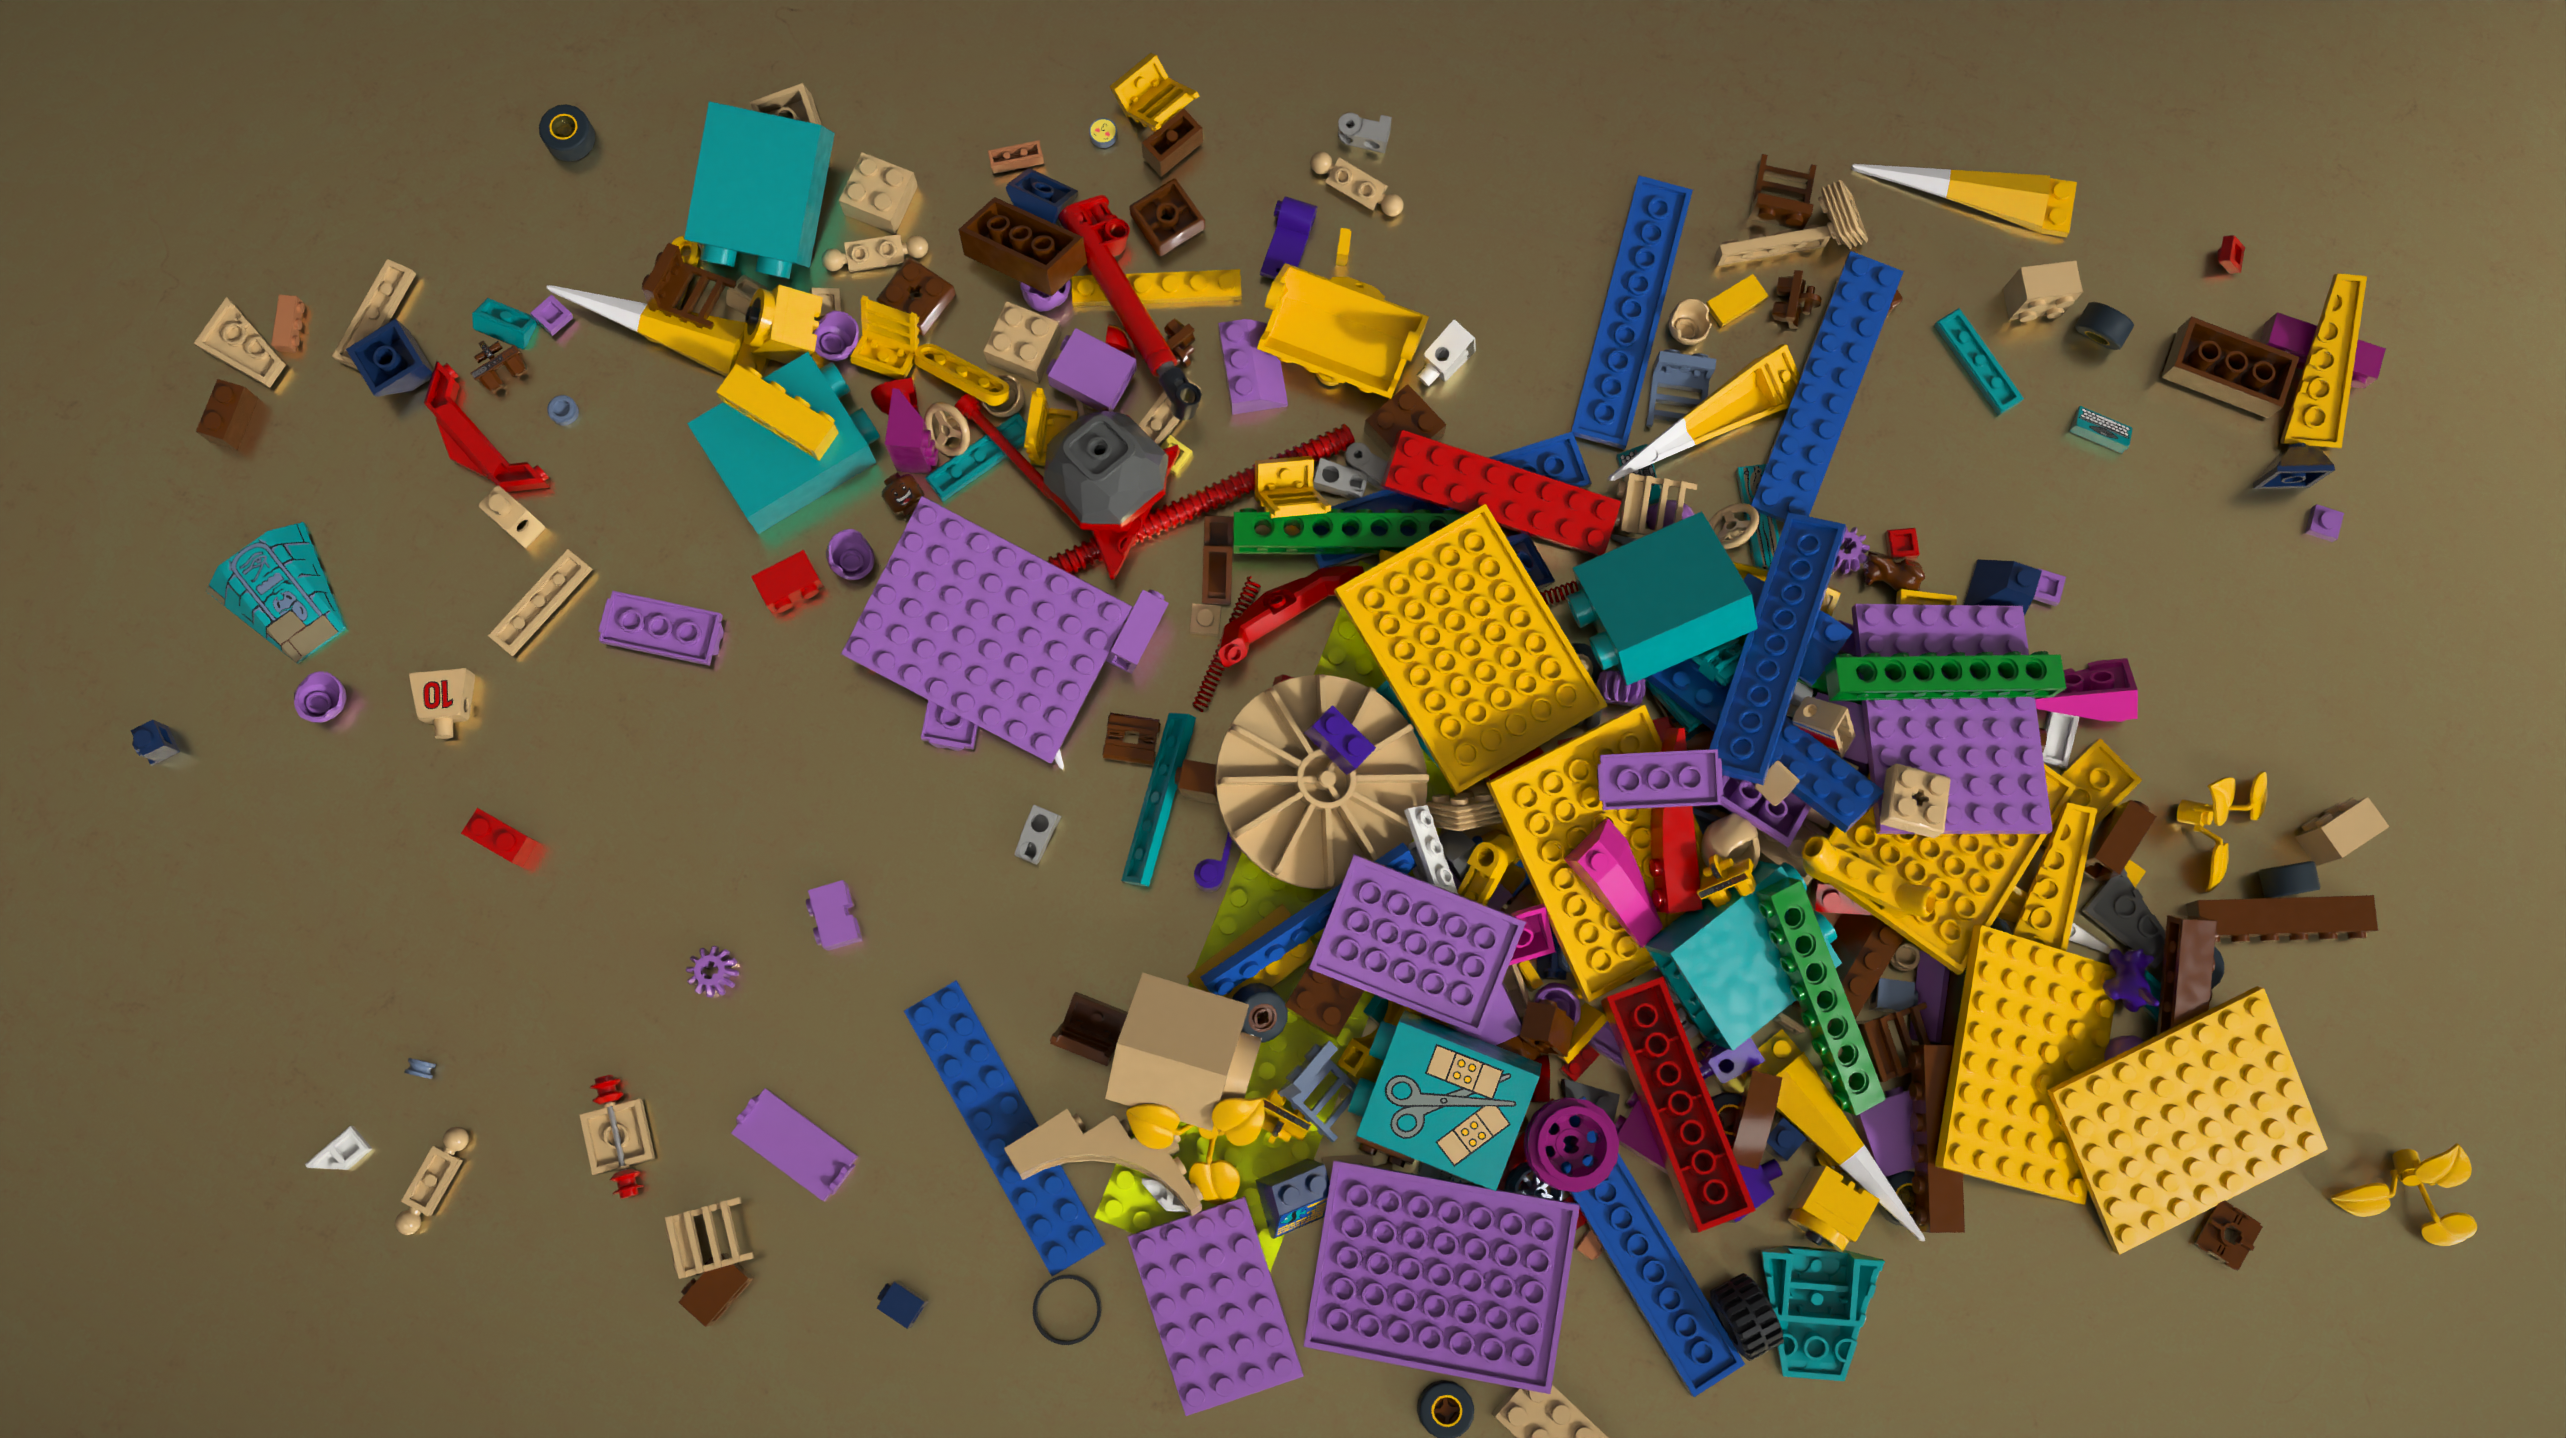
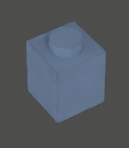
[1869,978,1918,1013]

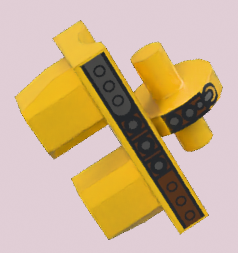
[1697,854,1757,908]
[1262,1089,1312,1144]

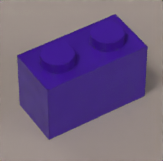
[1304,705,1376,775]

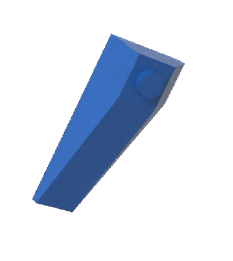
[1744,573,1852,686]

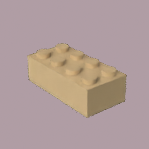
[1491,1385,1608,1438]

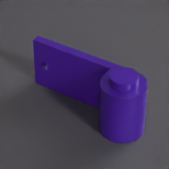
[1260,196,1318,279]
[1194,832,1234,893]

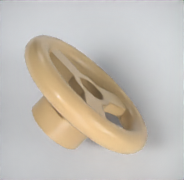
[924,402,970,457]
[1709,503,1759,549]

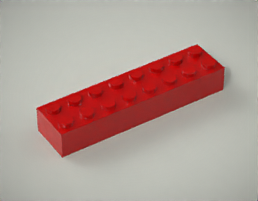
[1380,430,1622,557]
[1601,976,1756,1233]

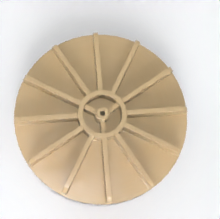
[1215,674,1429,890]

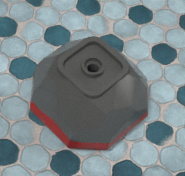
[1043,411,1169,531]

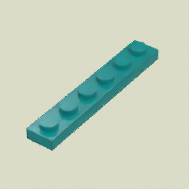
[1121,713,1196,887]

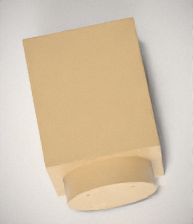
[1105,972,1262,1131]

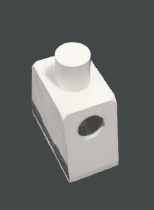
[1416,320,1476,387]

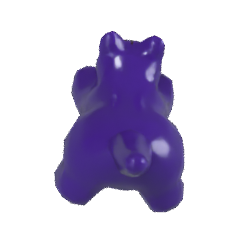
[2103,948,2159,1012]

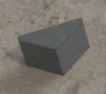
[1439,829,1477,883]

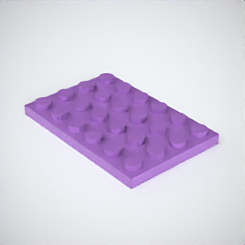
[1309,854,1526,1036]
[1128,1196,1304,1416]

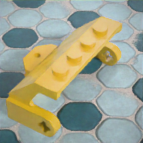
[1257,263,1429,399]

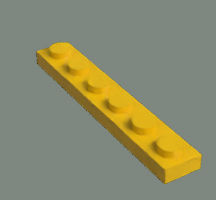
[1071,269,1242,307]

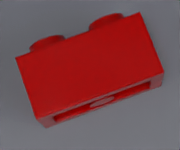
[1559,1043,1600,1082]

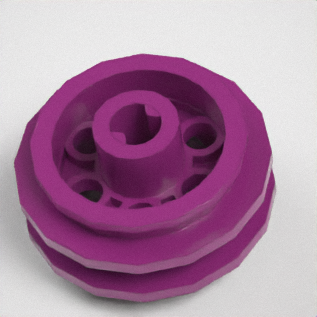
[1523,1097,1619,1192]

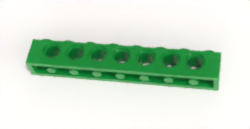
[1234,508,1467,555]
[1825,651,2066,701]
[1756,877,1886,1116]

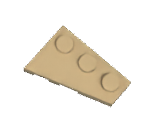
[194,297,286,388]

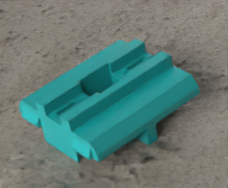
[1692,638,1743,686]

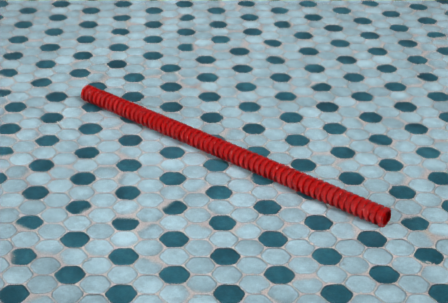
[1048,424,1355,573]

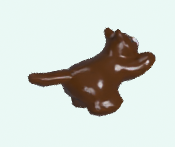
[1863,551,1925,591]

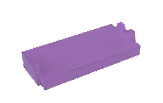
[598,591,724,666]
[921,700,978,751]
[1597,749,1723,810]
[731,1088,858,1201]

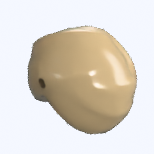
[1700,813,1760,872]

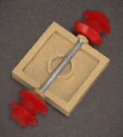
[579,1075,655,1199]

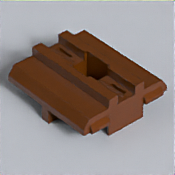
[1102,712,1161,766]
[2195,1200,2263,1271]

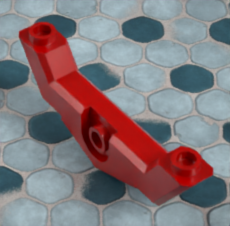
[424,361,549,492]
[1218,565,1364,668]

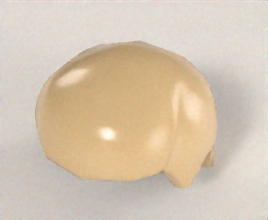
[1668,298,1712,345]
[982,374,1025,417]

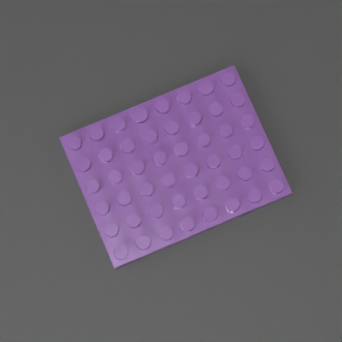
[841,496,1133,764]
[1851,604,2053,834]
[1303,1160,1580,1394]

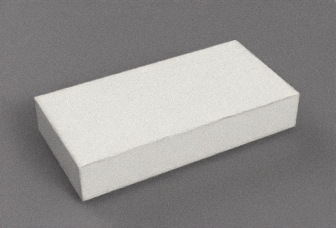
[2042,711,2080,770]

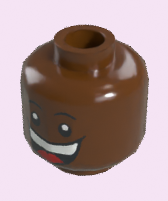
[881,472,925,517]

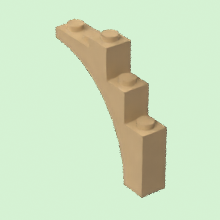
[1004,1109,1204,1216]

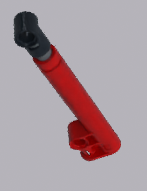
[1058,195,1202,421]

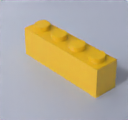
[716,364,839,461]

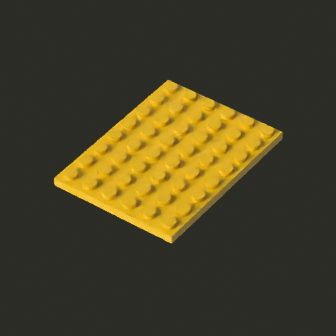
[1334,504,1608,795]
[1486,704,1707,1002]
[1827,764,2076,975]
[1935,925,2116,1205]
[2047,986,2328,1255]

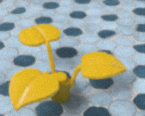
[2177,771,2268,893]
[1126,1098,1265,1205]
[2331,1143,2477,1246]

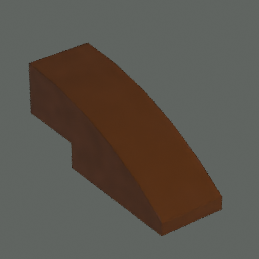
[1202,515,1234,605]
[1730,1070,1783,1169]

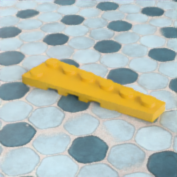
[2281,274,2367,448]
[2013,802,2097,951]

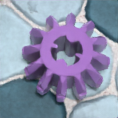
[1832,526,1870,575]
[1596,671,1646,706]
[686,946,739,998]

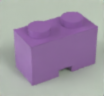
[806,880,863,951]

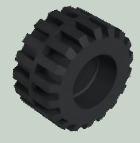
[1710,1273,1784,1361]

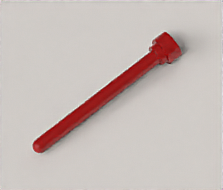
[954,393,1051,499]

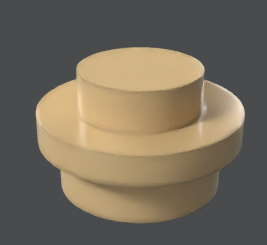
[1890,942,1920,972]

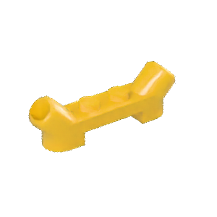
[1457,834,1519,905]
[1801,835,1936,918]

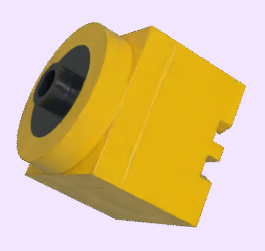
[744,285,823,364]
[1788,1166,1880,1252]

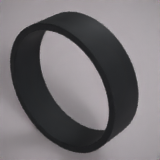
[1033,1275,1102,1345]

